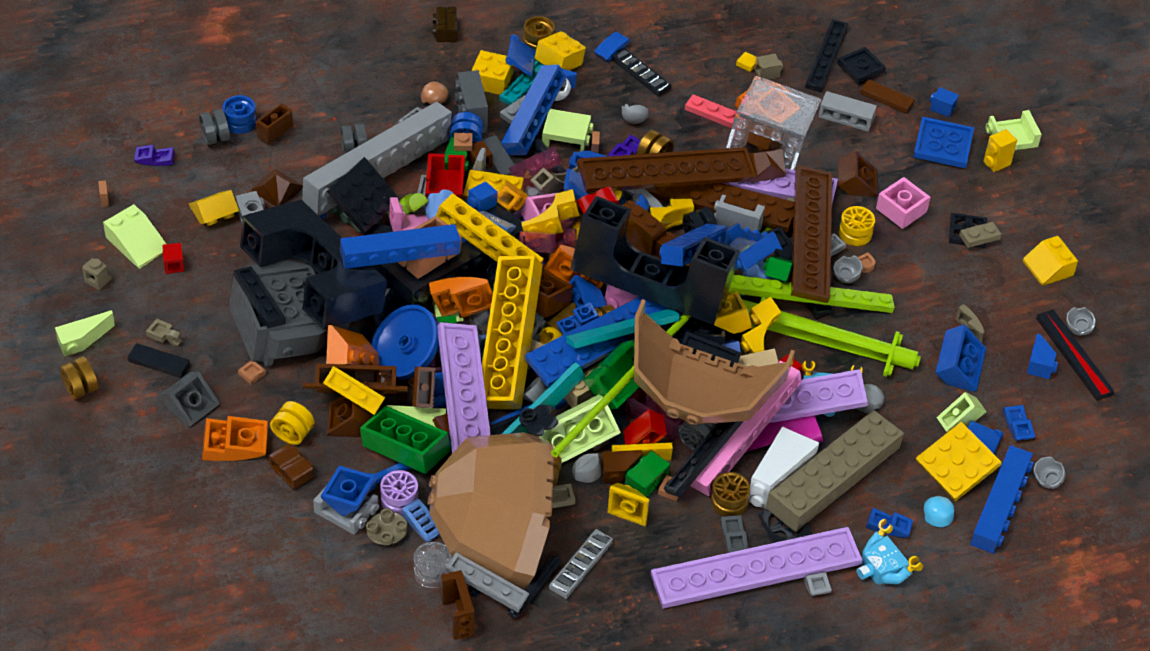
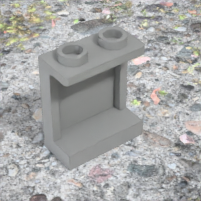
[714,195,765,233]
[313,485,379,535]

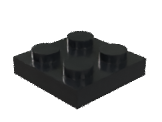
[837,47,886,83]

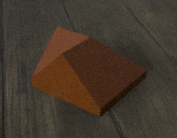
[749,149,786,182]
[251,169,303,206]

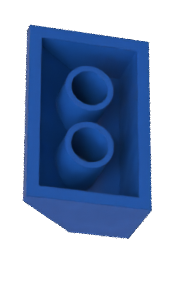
[935,324,986,392]

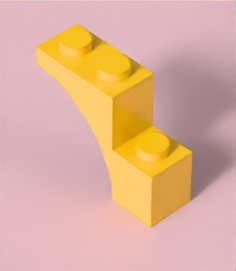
[521,189,579,242]
[650,199,694,230]
[740,297,781,354]

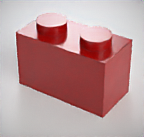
[623,409,667,445]

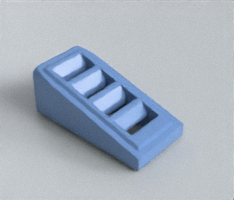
[402,499,441,544]

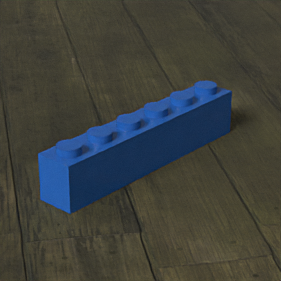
[501,65,566,155]
[340,224,461,269]
[659,224,728,267]
[970,445,1034,554]

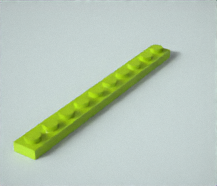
[729,275,895,313]

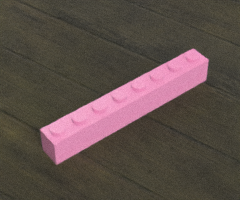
[690,361,802,497]

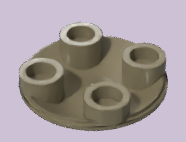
[366,508,408,545]

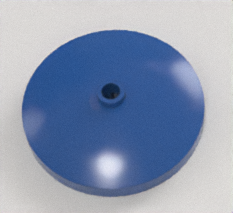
[372,305,439,380]

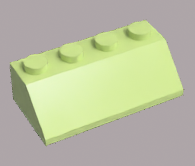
[540,395,621,463]

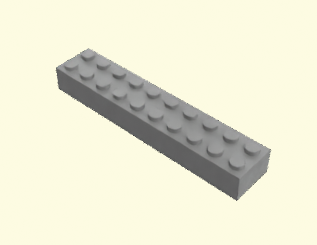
[302,102,452,216]

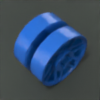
[222,95,257,134]
[449,112,484,143]

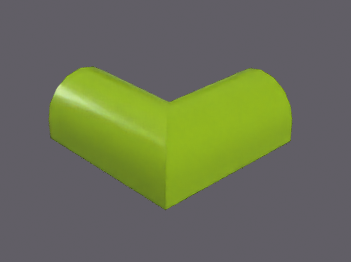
[385,193,428,222]

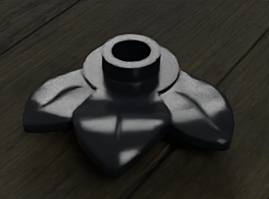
[519,405,559,436]

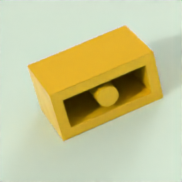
[983,129,1017,172]

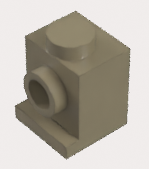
[82,258,112,290]

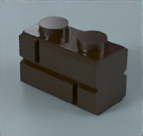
[433,7,457,42]

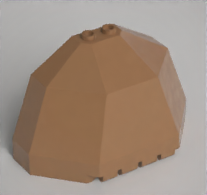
[634,299,795,425]
[428,432,555,590]

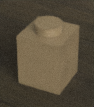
[754,54,783,81]

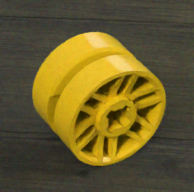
[839,206,875,246]
[270,401,315,445]

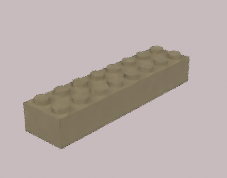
[765,410,904,532]

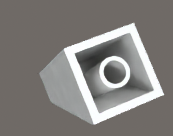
[748,427,819,510]

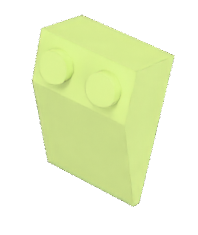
[103,204,166,269]

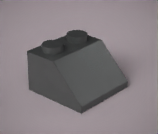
[159,371,220,427]

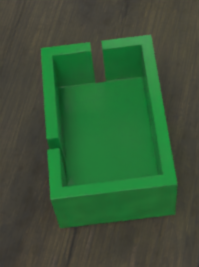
[583,340,639,410]

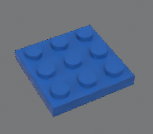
[913,116,974,168]

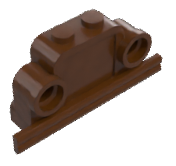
[622,200,677,259]
[303,363,408,396]

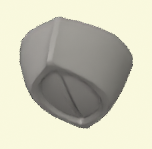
[523,377,547,403]
[572,453,602,483]

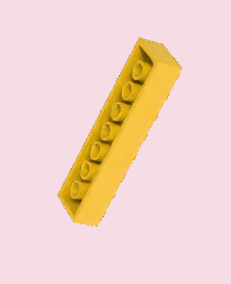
[482,255,543,409]

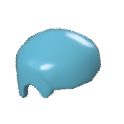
[923,496,954,527]

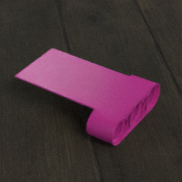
[746,416,823,452]

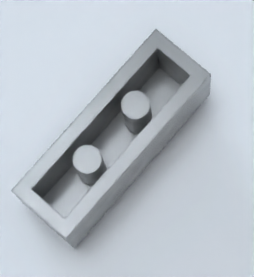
[818,91,877,132]

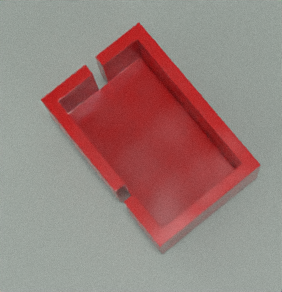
[425,154,465,206]

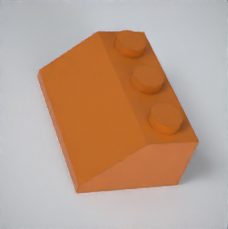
[326,325,379,365]

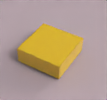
[736,52,756,72]

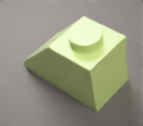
[937,392,987,432]

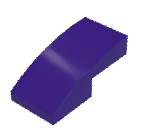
[608,134,641,156]
[134,145,175,166]

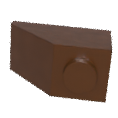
[601,450,643,484]

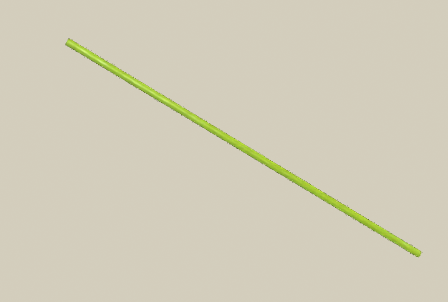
[551,227,772,457]

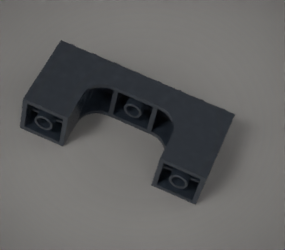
[570,196,741,325]
[372,198,526,310]
[240,199,387,331]

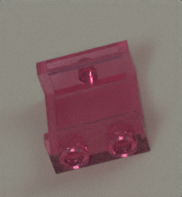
[509,147,562,180]
[520,228,577,253]

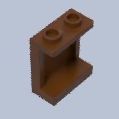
[441,570,475,640]

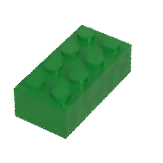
[360,406,451,474]

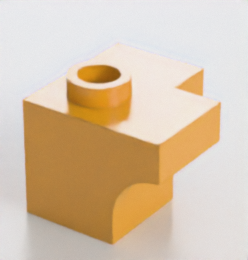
[497,180,528,212]

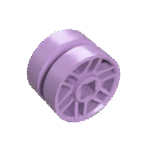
[380,470,418,515]

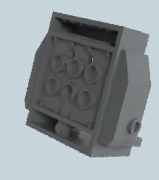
[229,261,350,366]

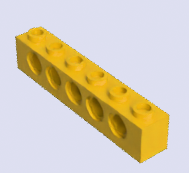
[436,193,543,263]

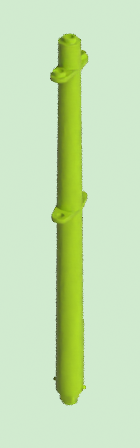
[549,248,921,377]

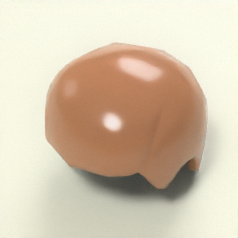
[420,81,449,105]

